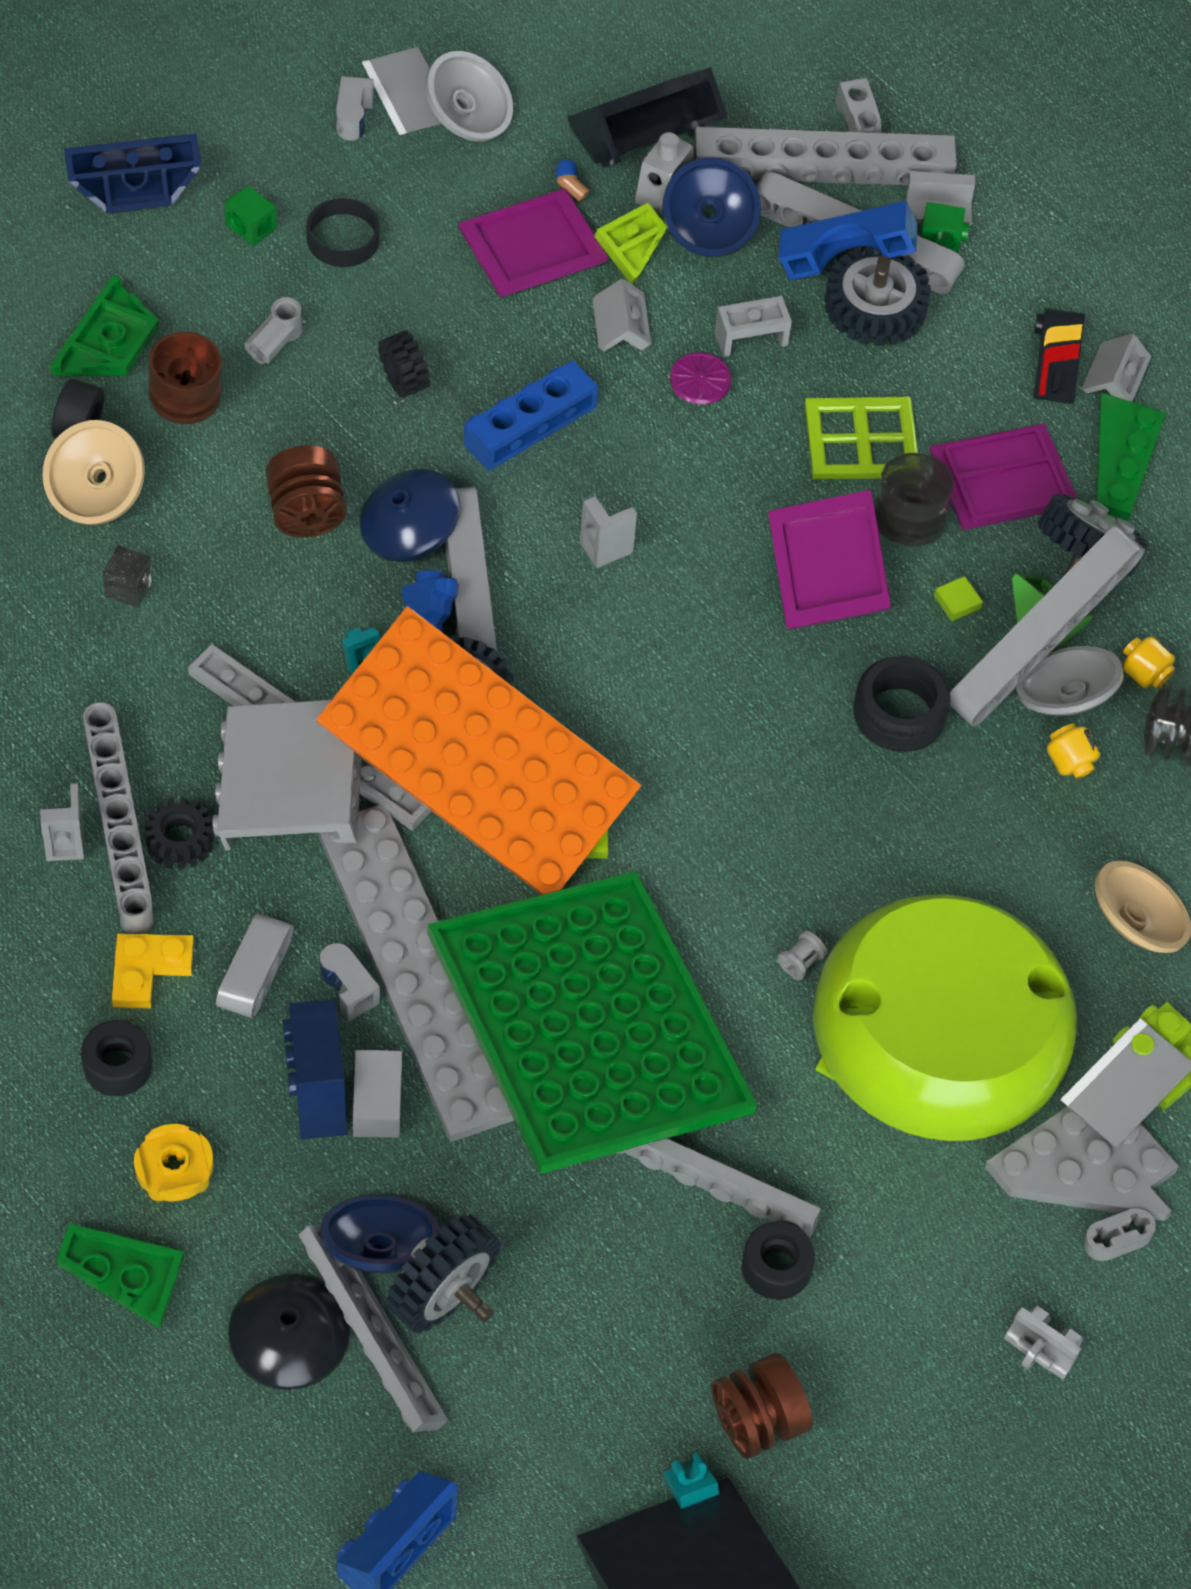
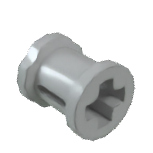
[778,931,828,980]

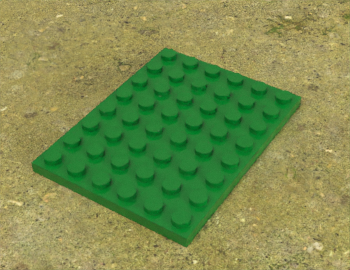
[427,871,757,1174]

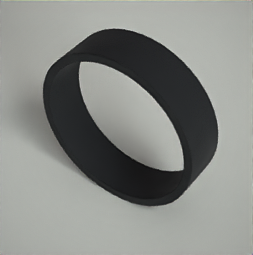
[306,198,380,267]

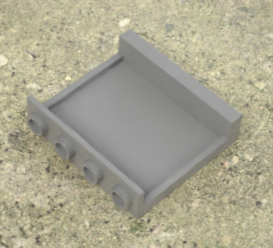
[213,700,362,850]

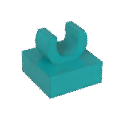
[342,627,381,674]
[664,1452,719,1509]

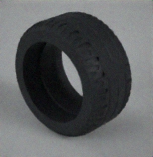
[853,655,951,752]

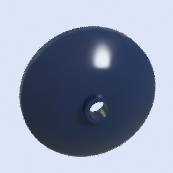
[662,157,761,257]
[360,469,461,562]
[320,1195,440,1273]

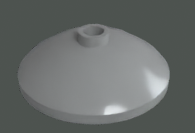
[425,51,513,142]
[1016,646,1124,716]

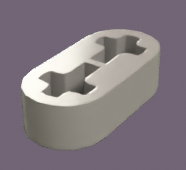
[1083,1208,1156,1261]

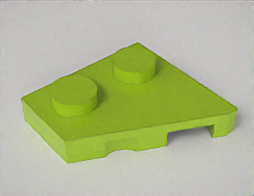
[594,203,667,284]

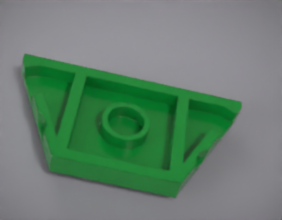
[50,275,159,376]

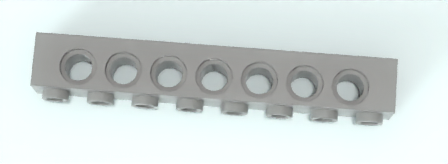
[694,127,957,186]

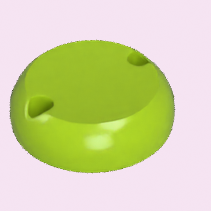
[813,894,1077,1141]

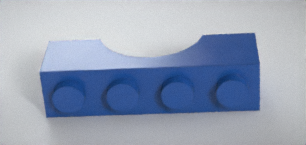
[779,201,917,280]

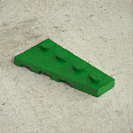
[1095,392,1166,522]

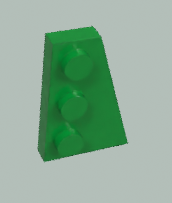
[56,1223,185,1330]

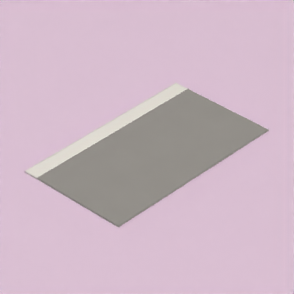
[362,47,442,135]
[1061,1018,1191,1148]

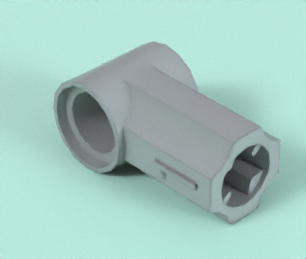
[245,297,303,364]

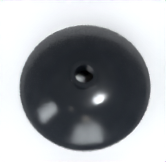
[228,1275,349,1390]

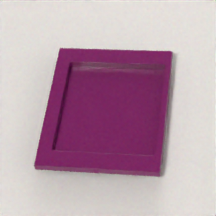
[458,188,608,298]
[929,423,1077,531]
[768,489,891,630]

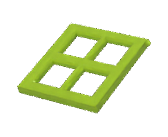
[804,396,921,479]

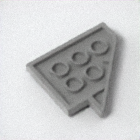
[985,1106,1179,1221]

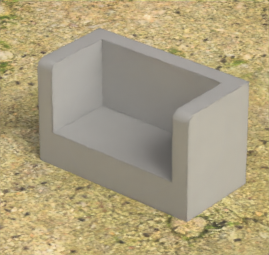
[714,296,792,357]
[353,1050,402,1138]

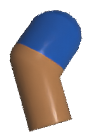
[556,159,590,202]

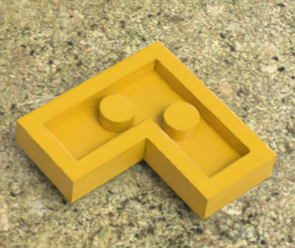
[112,934,194,1008]

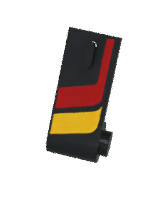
[1033,308,1085,404]

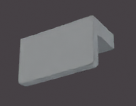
[906,171,975,226]
[593,278,651,351]
[1082,333,1151,402]
[580,496,637,568]
[40,783,84,861]

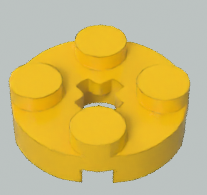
[134,1124,214,1202]

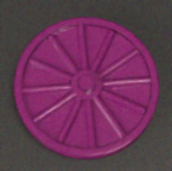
[670,352,731,404]

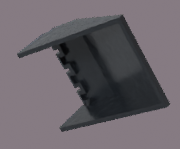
[577,1478,800,1589]

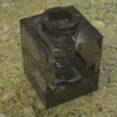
[103,545,153,608]

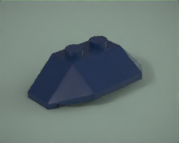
[64,134,201,214]

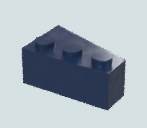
[283,999,347,1139]

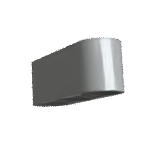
[216,913,294,1019]

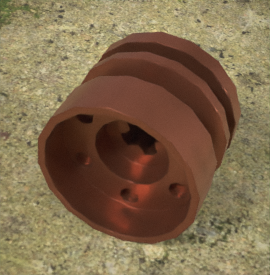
[149,331,222,424]
[265,445,346,538]
[711,1352,813,1459]

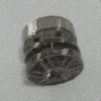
[875,453,954,546]
[1143,682,1191,767]

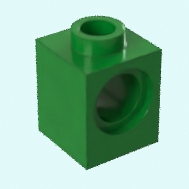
[224,185,277,246]
[920,202,970,254]

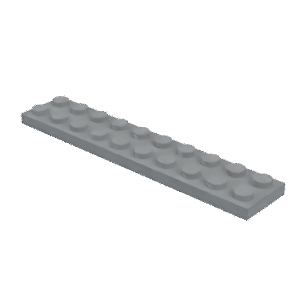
[317,805,514,1143]

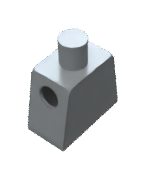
[635,133,694,215]

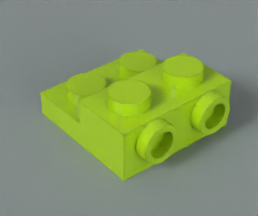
[1112,1002,1191,1111]

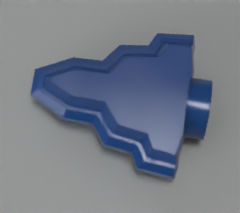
[402,570,459,634]

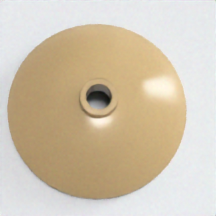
[43,420,145,525]
[1095,861,1191,953]

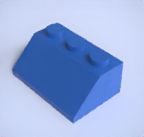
[336,1471,458,1589]

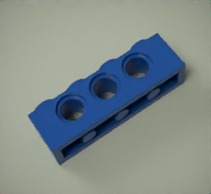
[464,360,598,471]

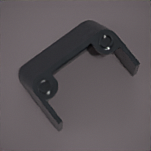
[567,67,728,168]

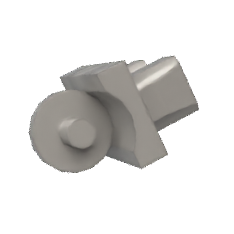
[1004,1306,1083,1380]

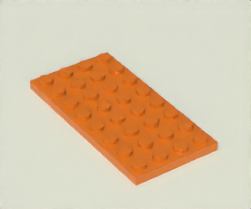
[316,606,642,895]

